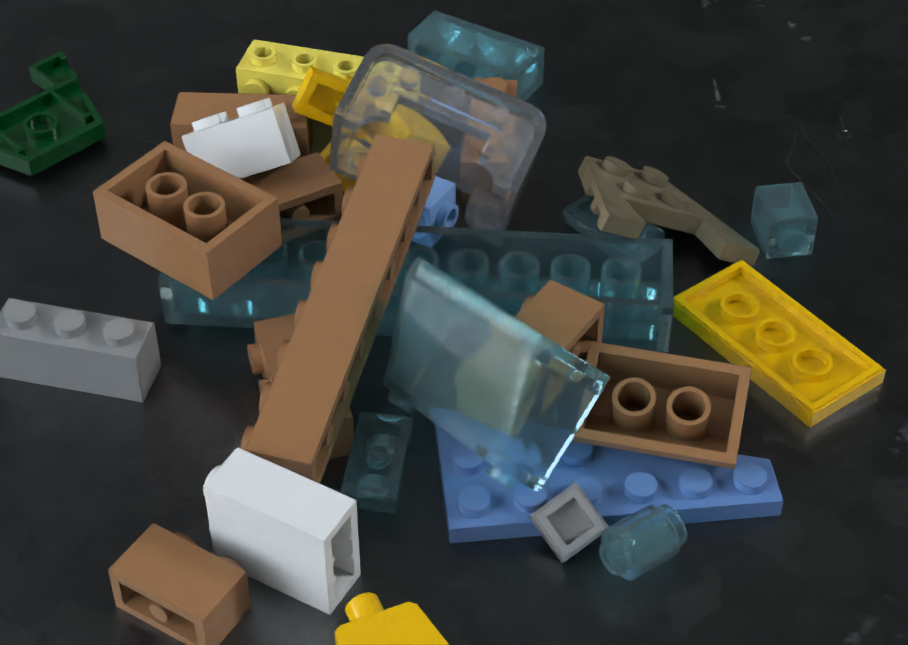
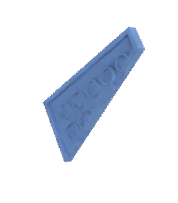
[433,406,783,544]

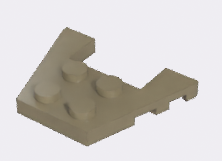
[578,156,761,267]

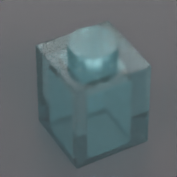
[750,182,819,259]

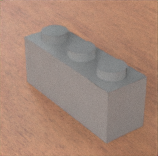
[0,298,162,403]

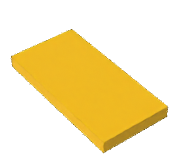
[668,260,886,428]

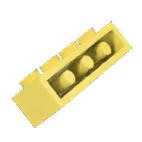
[236,39,419,110]

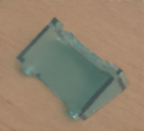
[382,256,611,492]

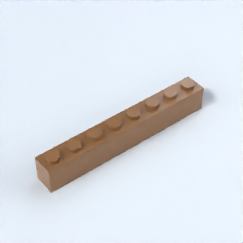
[240,134,435,484]

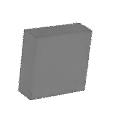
[529,482,610,563]

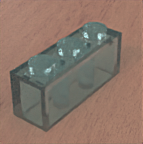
[408,10,545,109]

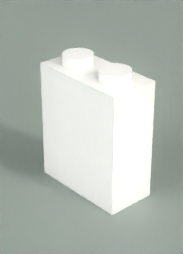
[203,447,361,615]

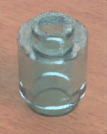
[599,504,687,581]

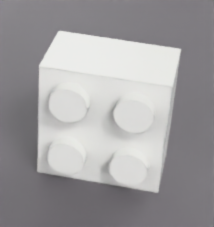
[182,97,301,179]

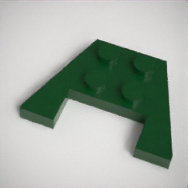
[0,51,106,176]

